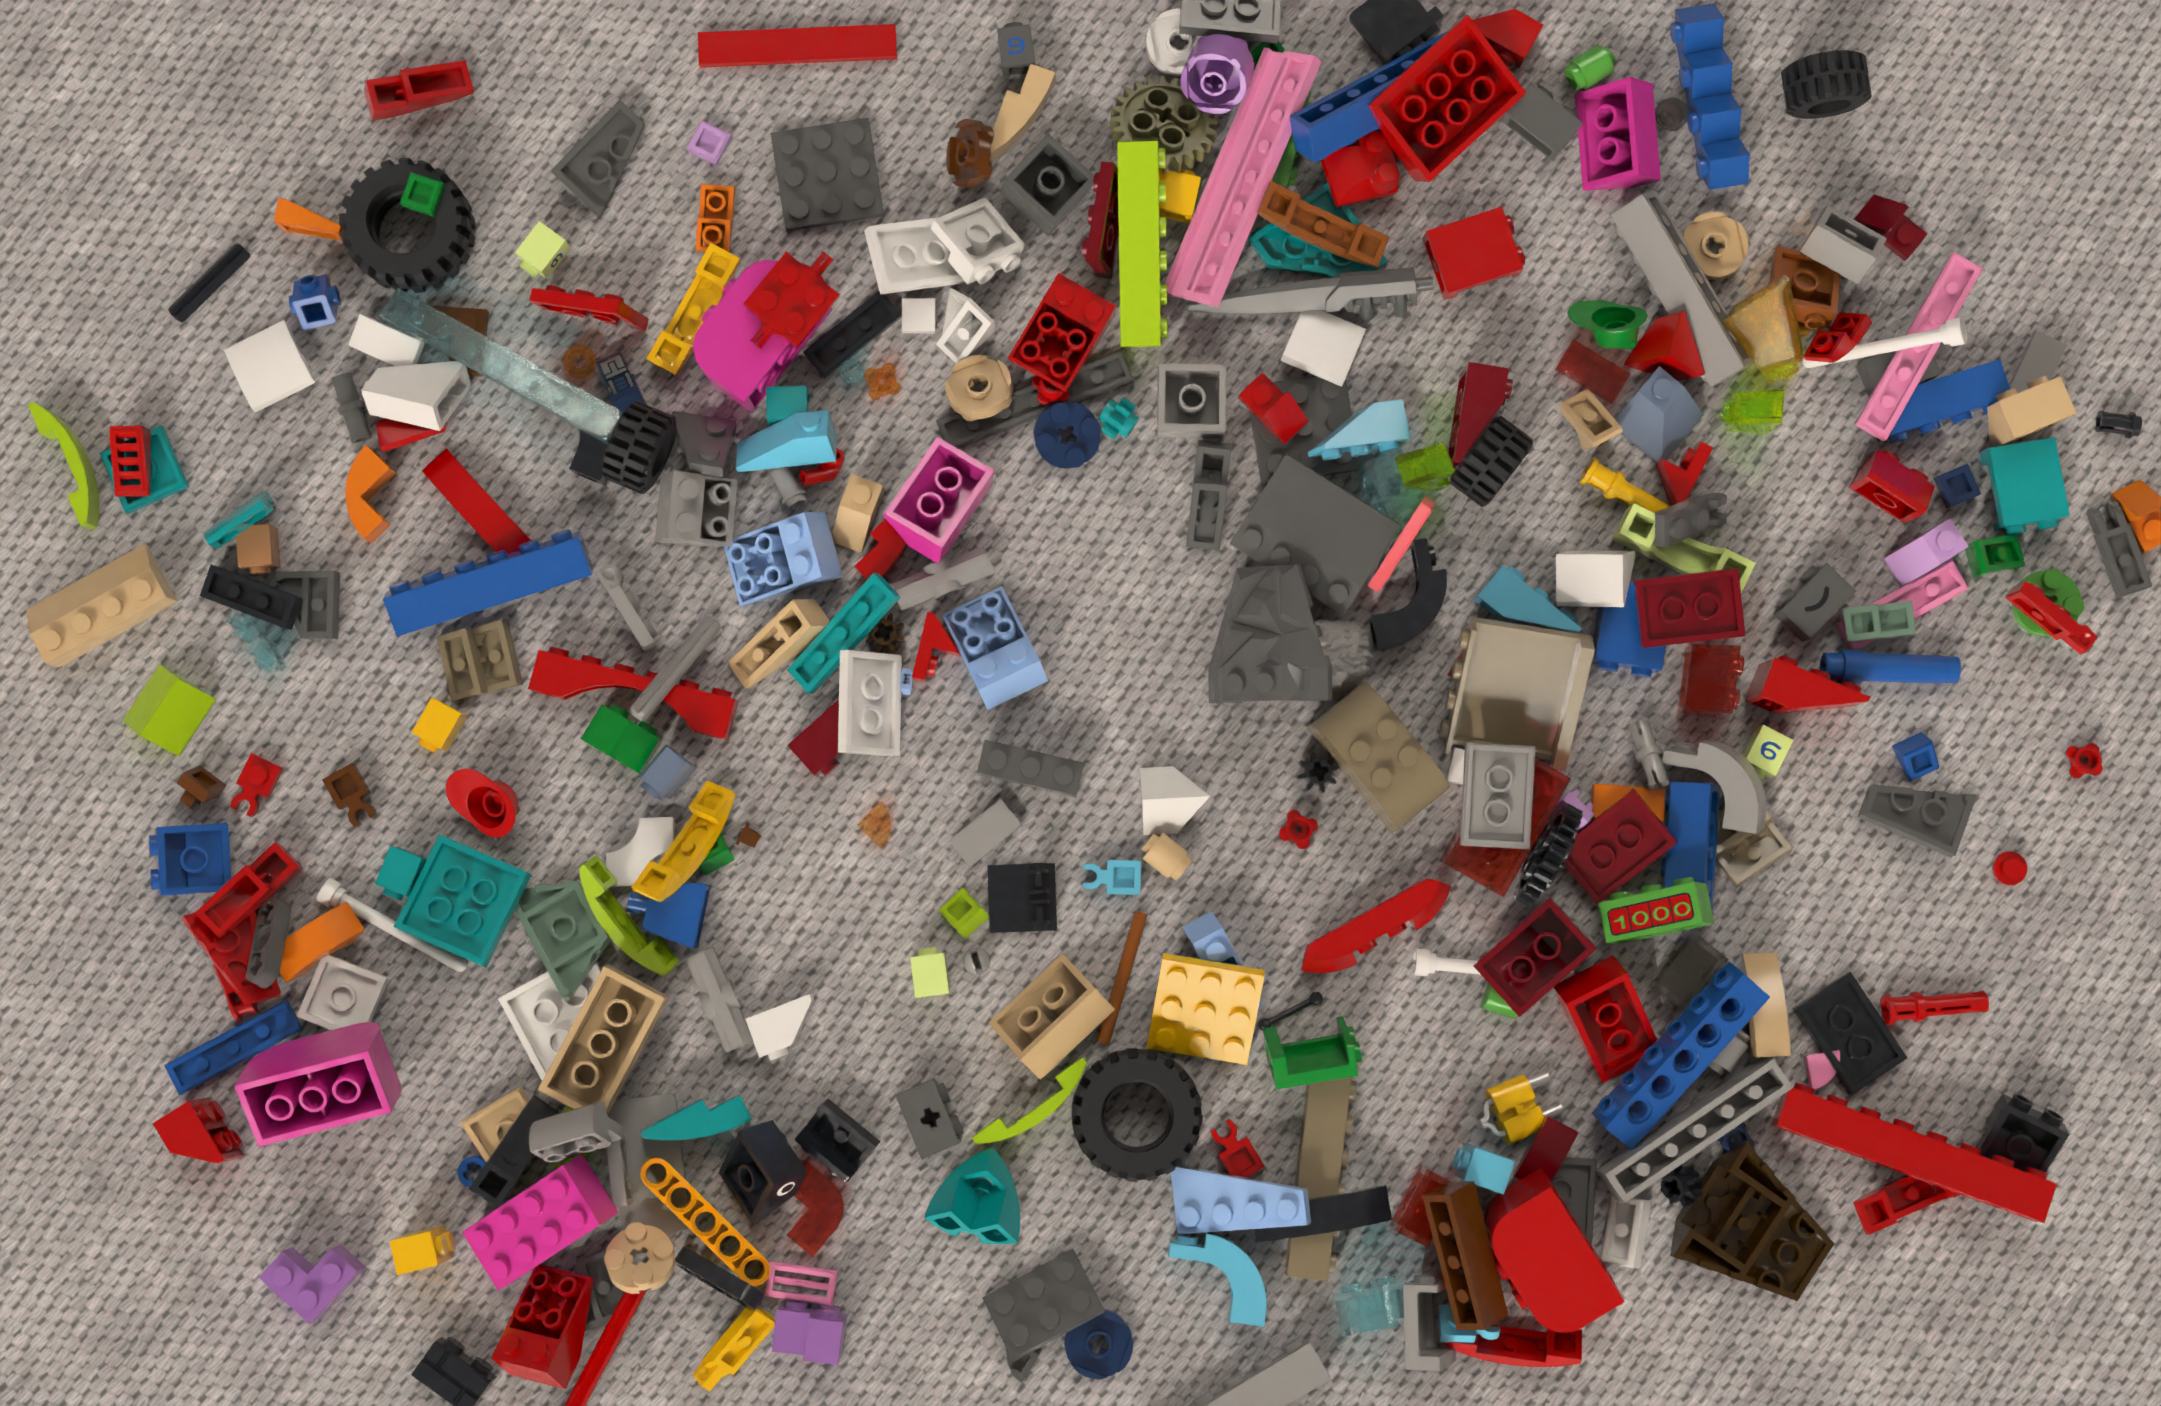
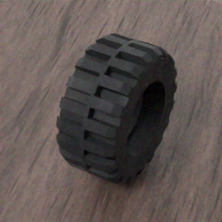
[339,158,476,293]
[1071,1048,1203,1182]

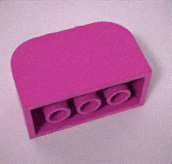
[693,260,832,414]
[234,1022,402,1147]

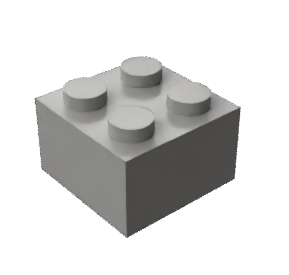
[1157,363,1226,438]

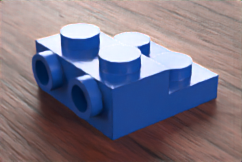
[149,823,231,897]

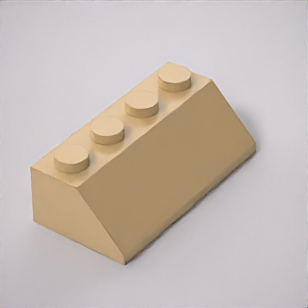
[26,543,178,667]

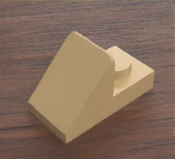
[1559,389,1623,450]

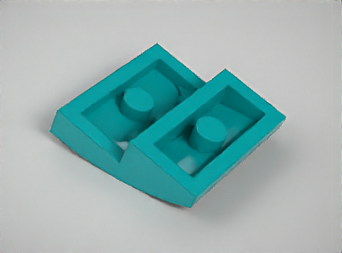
[204,491,275,549]

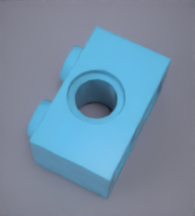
[1452,1143,1515,1195]

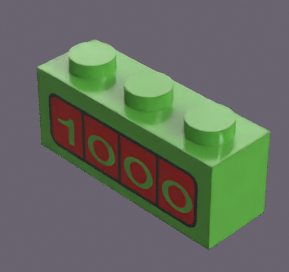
[1599,877,1715,945]

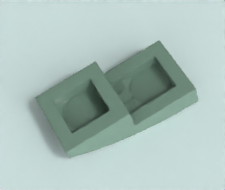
[1843,600,1916,642]

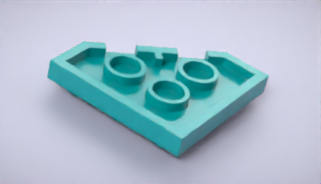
[1248,182,1388,278]

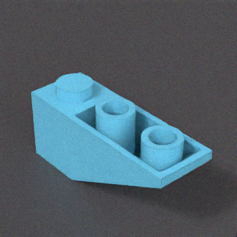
[1308,399,1411,460]
[1473,565,1582,633]

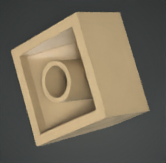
[1987,376,2077,447]

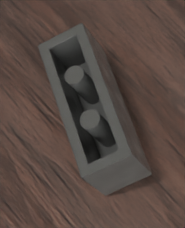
[977,740,1084,798]

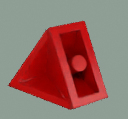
[1624,311,1705,381]

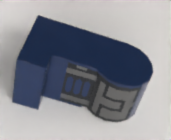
[596,351,647,418]

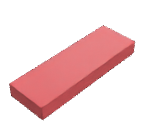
[1368,496,1436,592]

